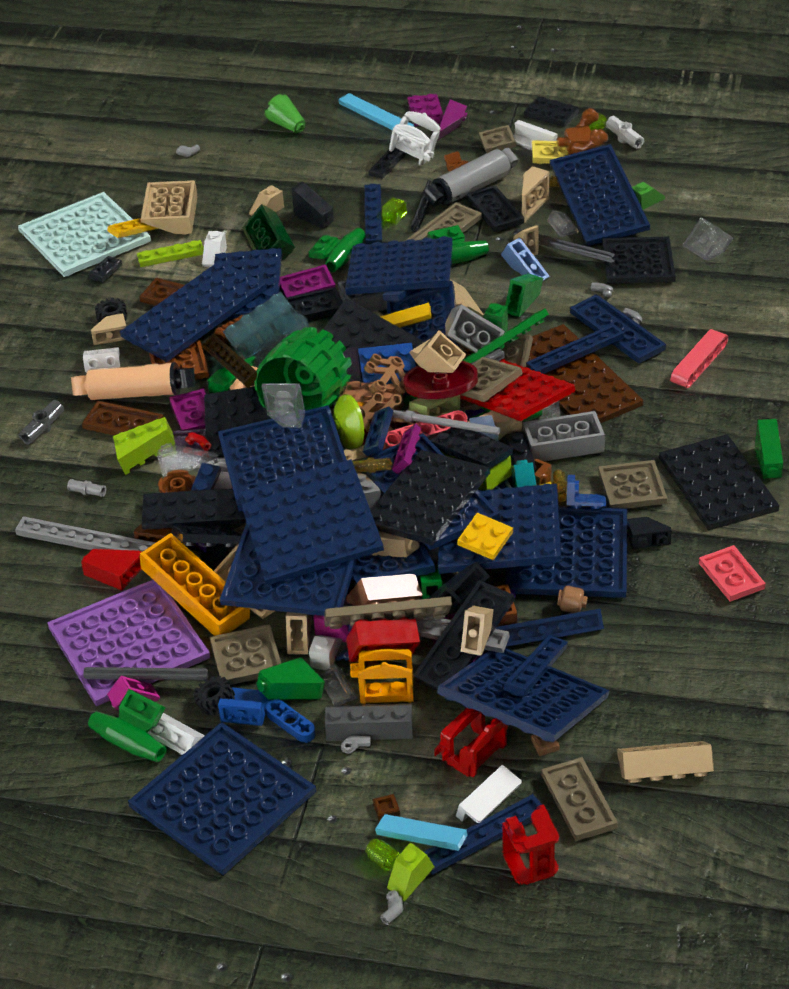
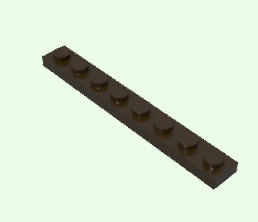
[202,333,257,389]

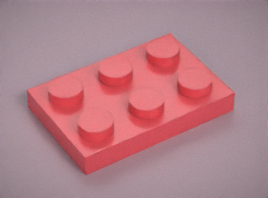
[699,545,766,602]

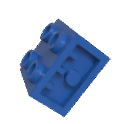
[567,475,606,509]
[218,688,269,726]

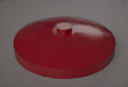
[403,361,478,399]

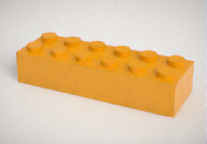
[140,533,250,636]

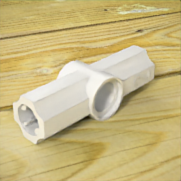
[606,116,644,149]

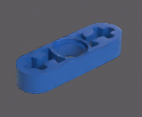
[266,699,315,743]

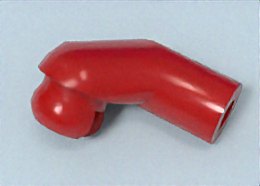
[185,432,211,451]

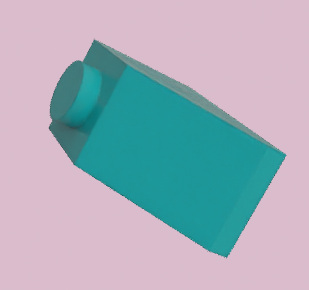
[511,460,536,488]

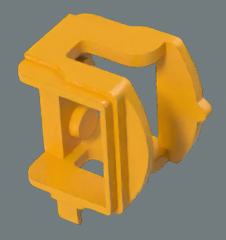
[350,649,413,705]

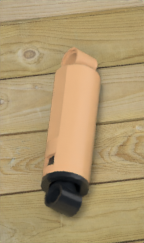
[71,362,196,400]

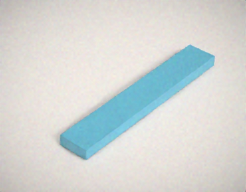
[339,93,414,130]

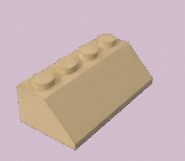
[617,741,714,783]

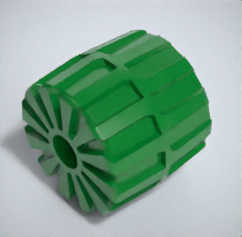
[254,327,352,418]

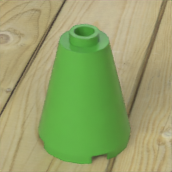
[265,94,306,133]

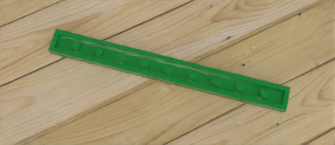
[403,308,549,405]

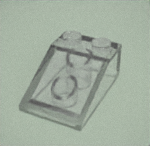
[157,443,218,477]

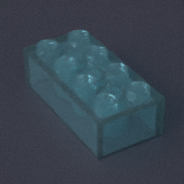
[223,292,302,360]

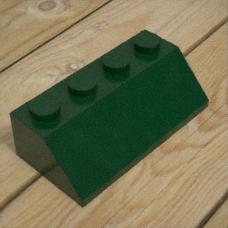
[242,204,295,260]

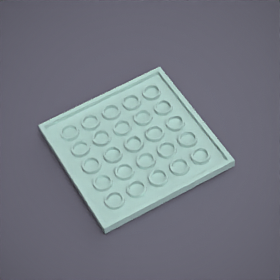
[18,192,151,277]

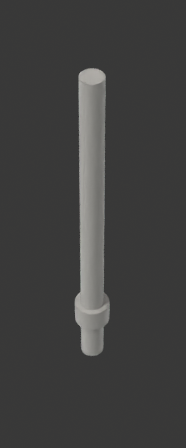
[392,410,500,435]

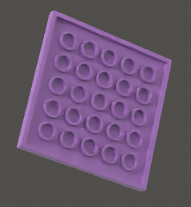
[47,580,210,706]

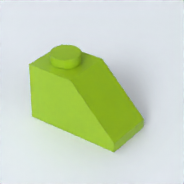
[387,842,435,902]

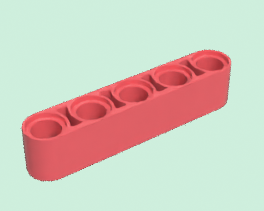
[670,329,728,388]
[383,410,468,450]

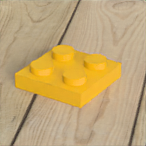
[458,513,513,560]

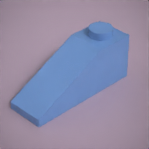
[501,238,550,281]

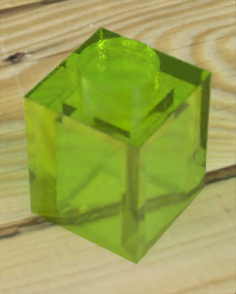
[382,197,407,225]

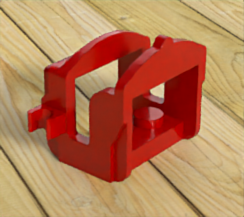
[434,708,508,777]
[502,804,559,885]

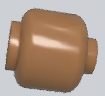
[557,586,588,613]

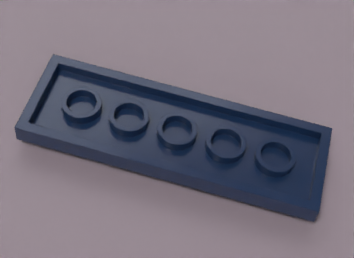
[570,294,666,364]

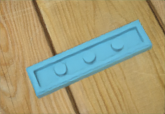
[375,814,468,851]

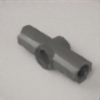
[19,400,64,445]

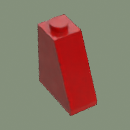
[81,549,142,590]

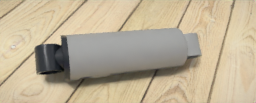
[423,148,519,207]

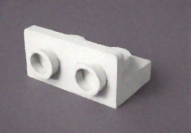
[83,347,120,373]

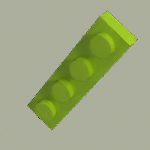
[136,240,204,267]

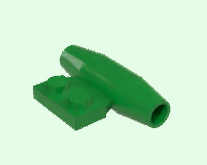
[427,225,489,265]
[308,228,365,272]
[88,689,166,762]

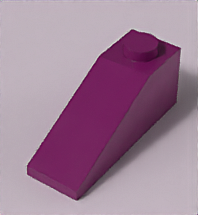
[437,99,468,141]

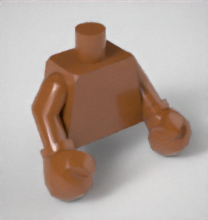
[556,108,608,154]

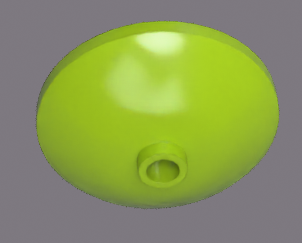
[332,394,364,450]

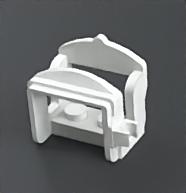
[389,112,441,166]

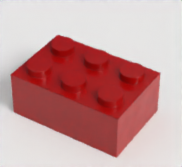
[346,617,420,662]

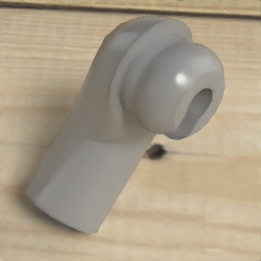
[176,145,200,157]
[591,282,613,298]
[623,308,642,324]
[341,735,371,754]
[380,890,403,925]

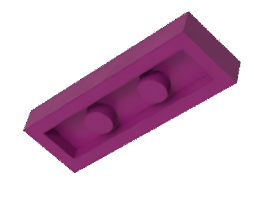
[392,423,421,474]

